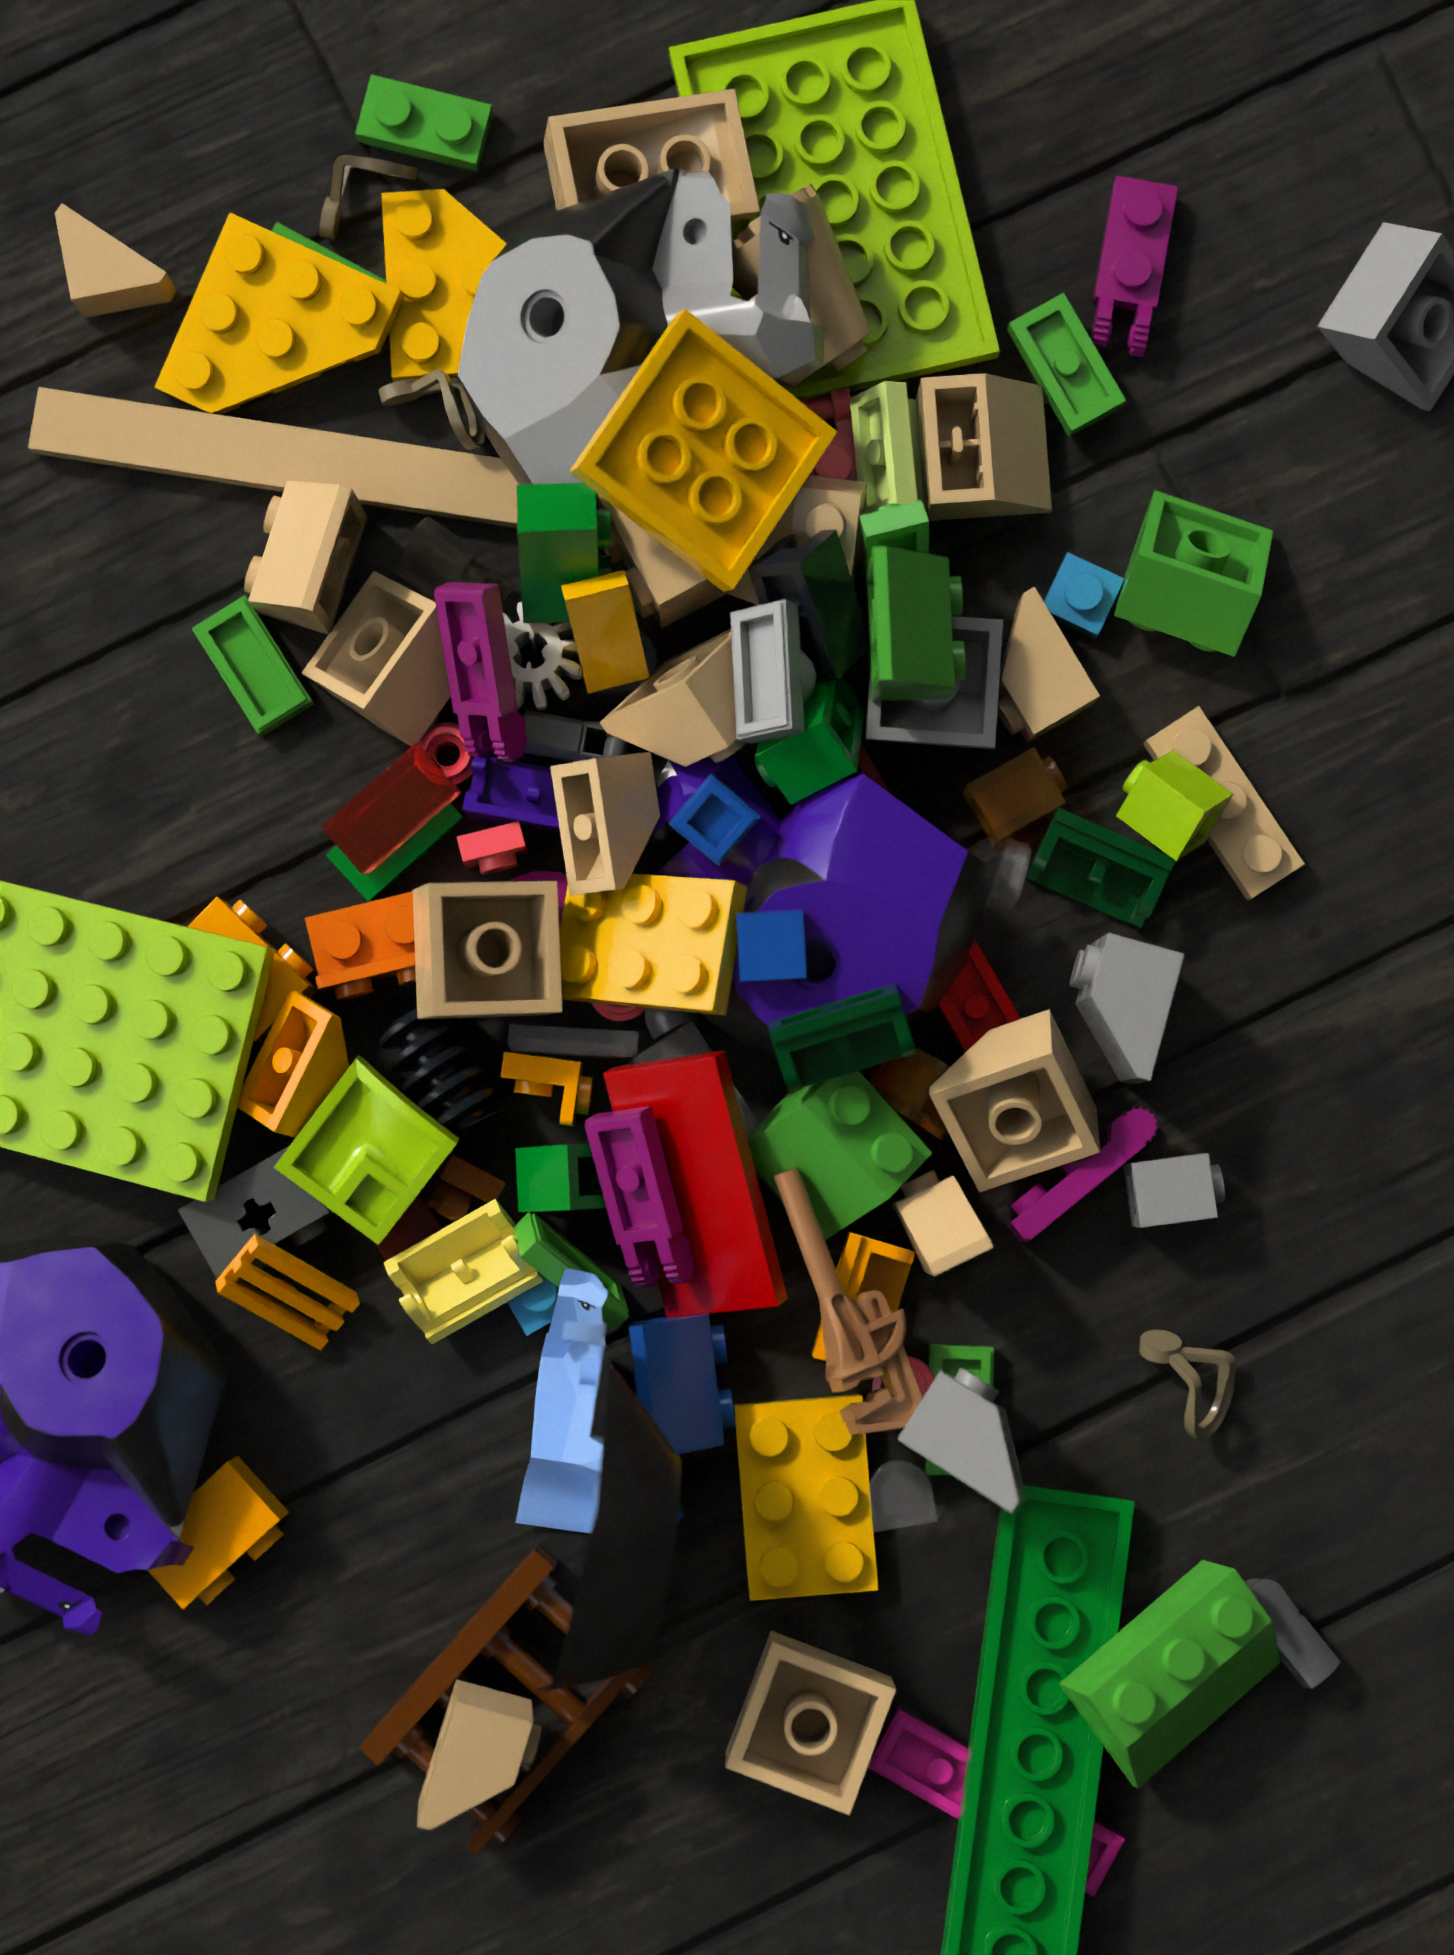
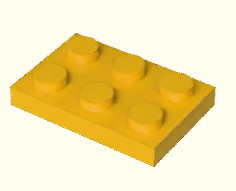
[559,874,747,1016]
[734,1394,878,1601]

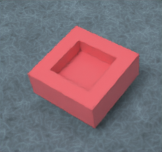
[457,821,529,875]

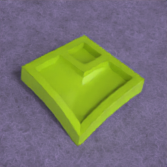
[273,1055,459,1245]

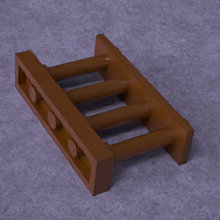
[359,1543,653,1855]

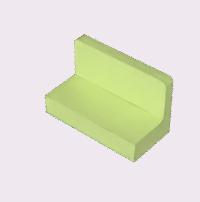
[849,381,924,514]

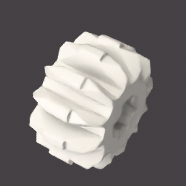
[503,602,583,710]

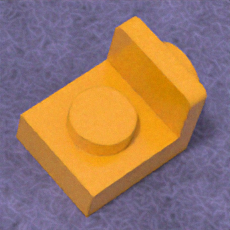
[501,1052,594,1126]

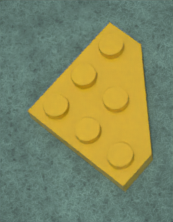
[381,189,507,382]
[155,213,405,415]

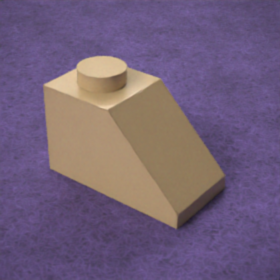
[997,587,1100,744]
[550,752,660,895]
[892,1170,993,1276]
[417,1679,541,1830]

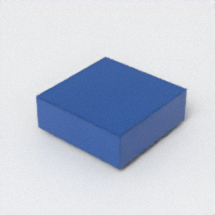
[669,772,761,866]
[736,909,807,982]

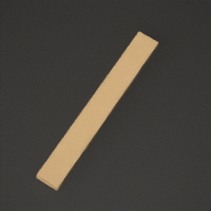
[28,387,519,528]

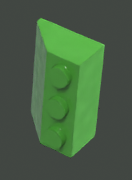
[1059,1560,1281,1788]

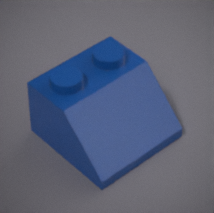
[629,1313,735,1455]

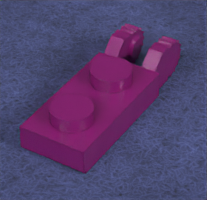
[1091,175,1178,357]
[434,582,528,762]
[584,1106,695,1288]
[1007,1107,1159,1243]

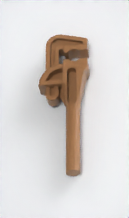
[773,1167,923,1435]

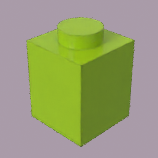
[1116,750,1234,861]

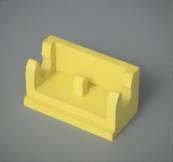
[383,1199,543,1344]

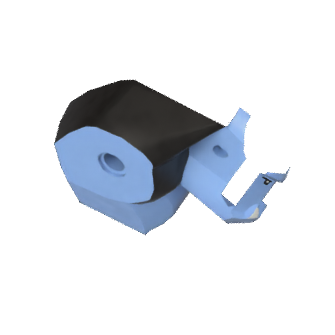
[516,1269,681,1692]

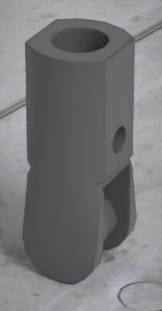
[524,710,630,762]
[1244,1578,1340,1689]

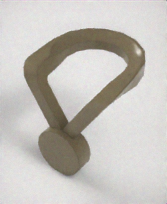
[319,155,418,240]
[378,370,486,450]
[1139,1329,1236,1442]

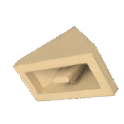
[55,203,178,318]

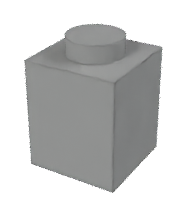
[1123,1153,1225,1228]

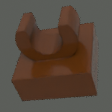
[425,1152,506,1222]

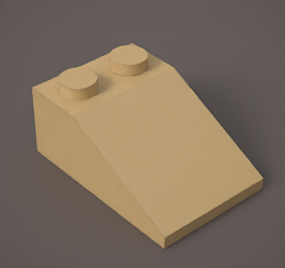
[543,89,760,223]

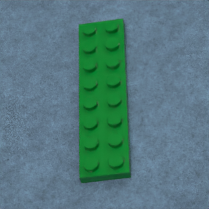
[941,1484,1135,1955]

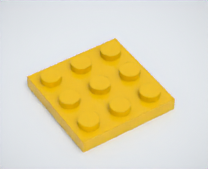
[569,309,837,592]

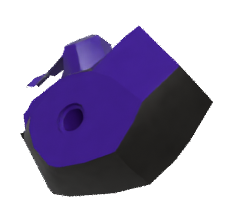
[651,752,995,1060]
[0,1236,227,1637]

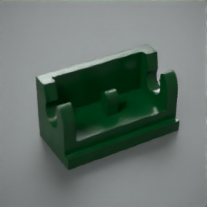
[1024,807,1175,929]
[769,983,917,1093]

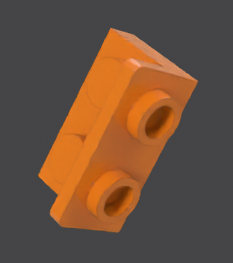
[305,891,416,1001]

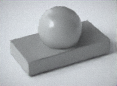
[731,599,817,744]

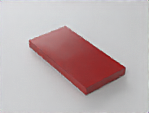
[603,1051,788,1318]

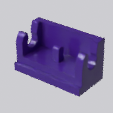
[463,756,561,835]

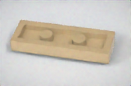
[1143,706,1304,901]

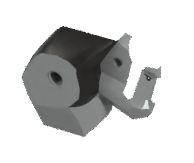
[458,168,825,485]

